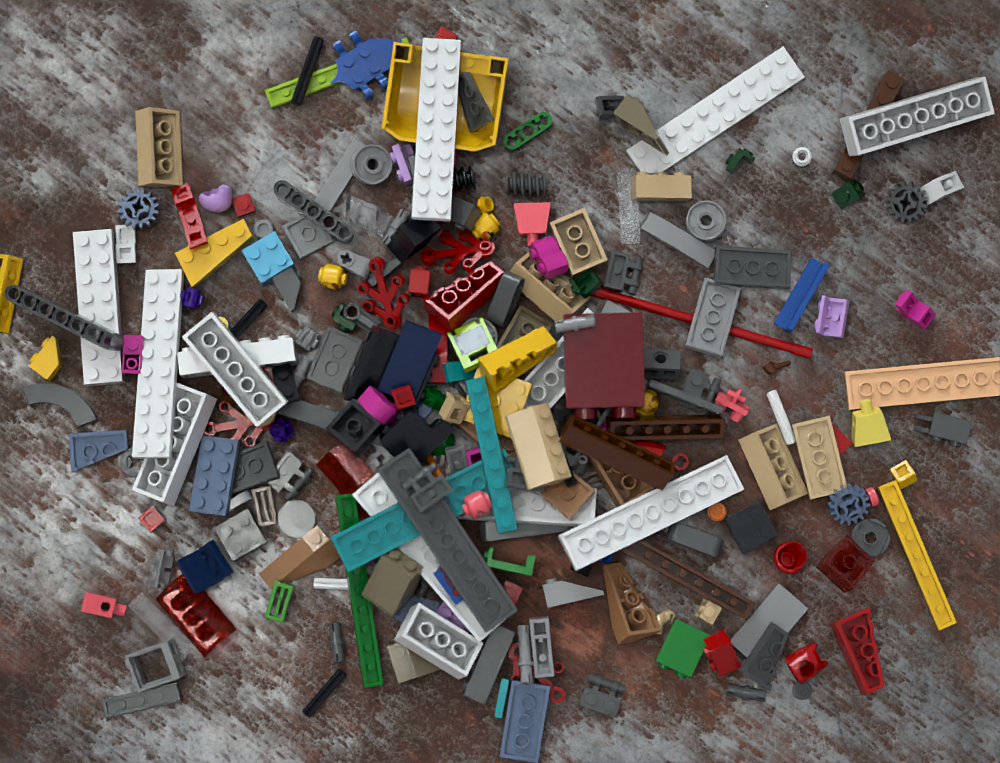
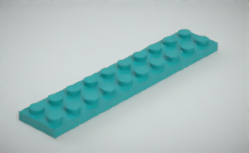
[330,449,513,572]

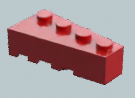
[422,261,504,332]
[830,607,884,695]

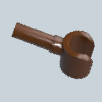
[763,360,791,375]

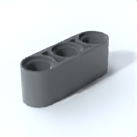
[486,270,525,328]
[665,522,724,558]

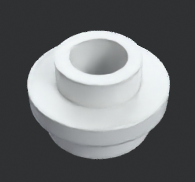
[792,147,812,166]

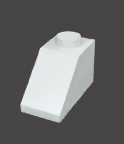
[920,171,964,205]

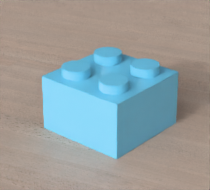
[242,231,296,286]

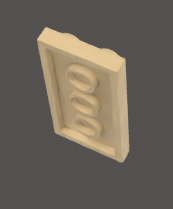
[792,415,847,500]

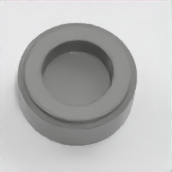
[254,220,273,239]

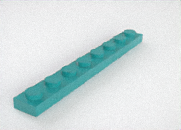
[465,376,517,533]

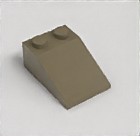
[613,95,669,156]
[496,305,553,377]
[387,643,441,684]

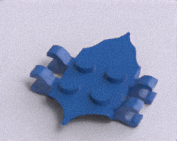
[330,30,402,100]

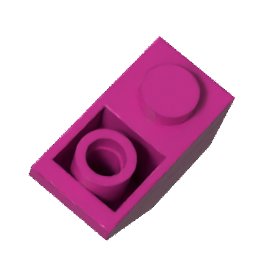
[122,335,143,374]

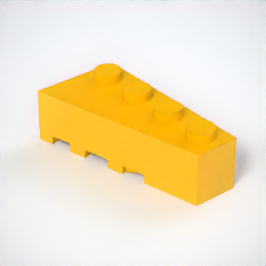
[175,219,254,289]
[478,326,558,392]

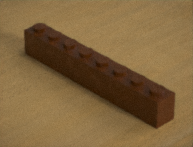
[619,540,755,620]

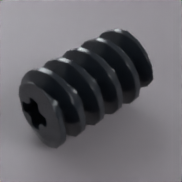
[452,166,476,192]

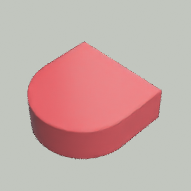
[864,487,879,507]

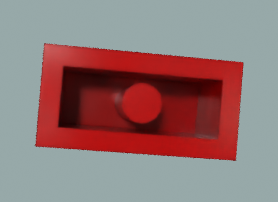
[408,266,431,298]
[703,630,741,677]

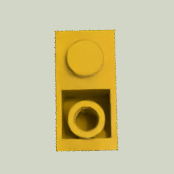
[29,336,62,381]

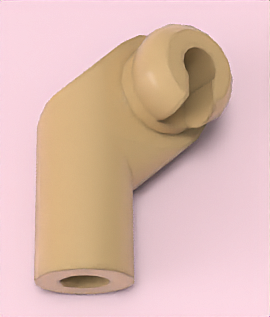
[656,609,675,635]

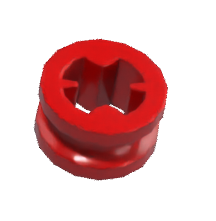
[672,453,689,470]

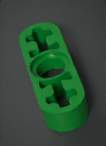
[503,112,552,151]

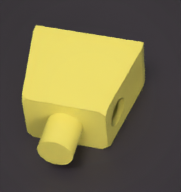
[851,399,891,447]

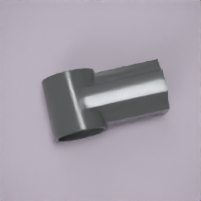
[344,303,380,334]

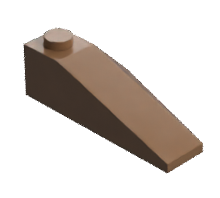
[589,456,655,507]
[259,525,341,589]
[603,562,661,645]

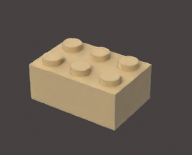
[549,208,608,278]

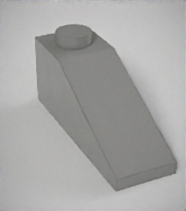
[542,578,604,608]
[529,616,554,678]

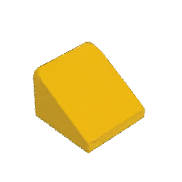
[889,460,917,489]

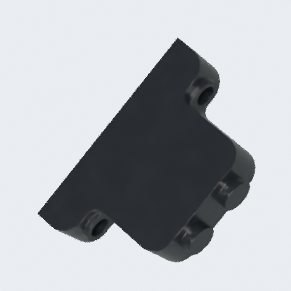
[379,408,455,464]

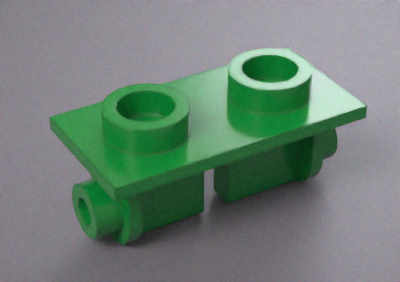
[420,385,447,411]

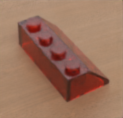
[316,443,375,520]
[156,574,237,658]

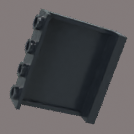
[344,325,440,412]

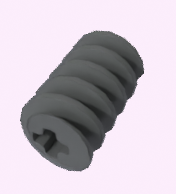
[507,171,546,197]

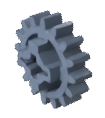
[117,188,159,230]
[827,483,871,525]

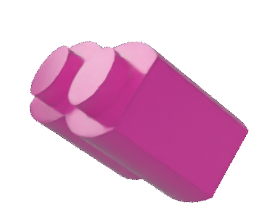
[529,236,569,279]

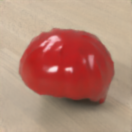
[773,541,807,574]

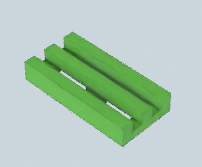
[265,580,294,623]

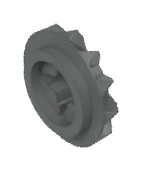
[120,447,144,477]

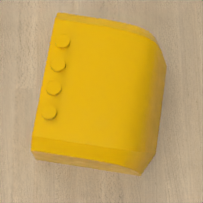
[382,42,509,151]

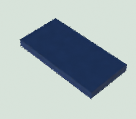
[377,320,442,399]

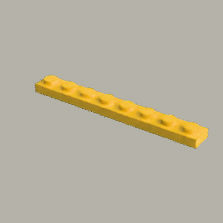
[877,480,957,630]

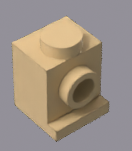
[439,391,470,425]
[695,598,722,625]

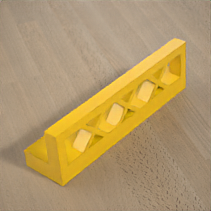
[0,254,23,334]

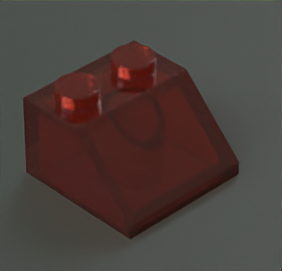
[816,535,875,593]

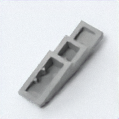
[640,212,715,268]

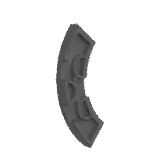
[22,383,97,427]

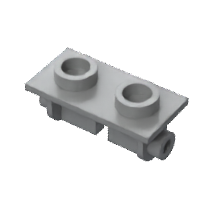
[149,549,174,589]

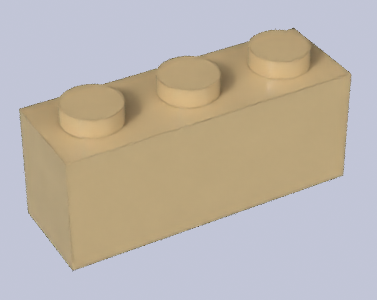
[631,172,692,201]

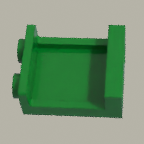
[483,547,536,576]
[655,618,711,679]

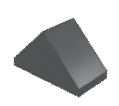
[595,96,624,121]

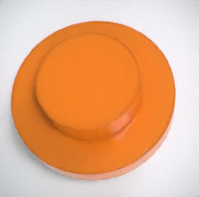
[707,502,727,522]

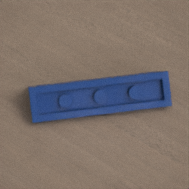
[773,257,830,333]

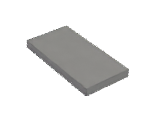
[685,277,741,359]
[730,583,808,657]

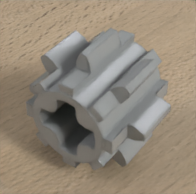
[295,326,319,352]

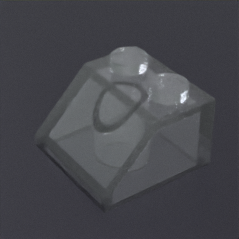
[345,194,394,239]

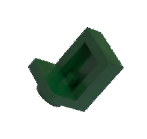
[725,148,755,174]
[831,179,865,209]
[569,268,603,299]
[332,303,357,333]

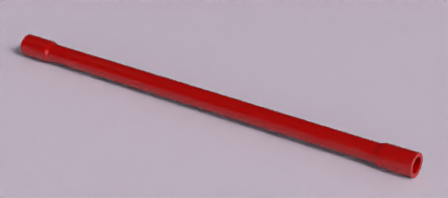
[590,287,813,359]

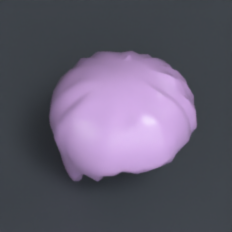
[199,184,232,213]

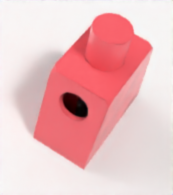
[514,202,550,247]
[81,591,127,618]

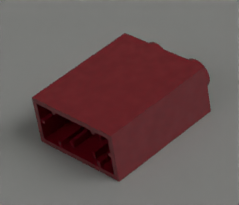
[563,312,645,420]

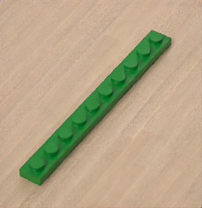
[335,493,383,688]

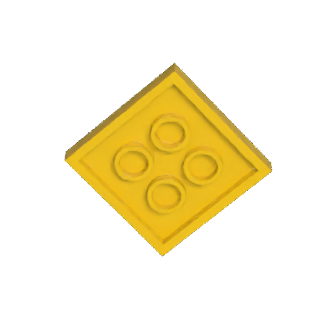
[463,367,533,438]

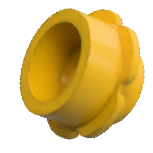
[476,196,494,214]

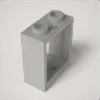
[125,638,186,692]

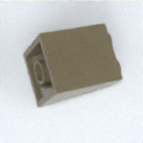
[362,548,423,617]

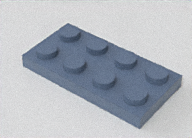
[189,435,241,517]
[500,680,550,763]

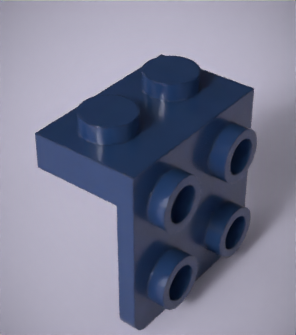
[176,540,234,594]

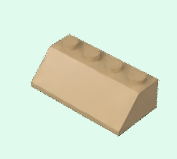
[135,107,183,188]
[510,252,591,321]
[505,403,571,490]
[739,423,808,510]

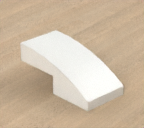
[115,224,136,263]

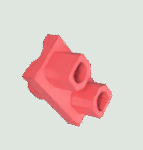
[715,388,750,422]

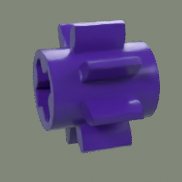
[181,287,204,309]
[270,419,294,443]

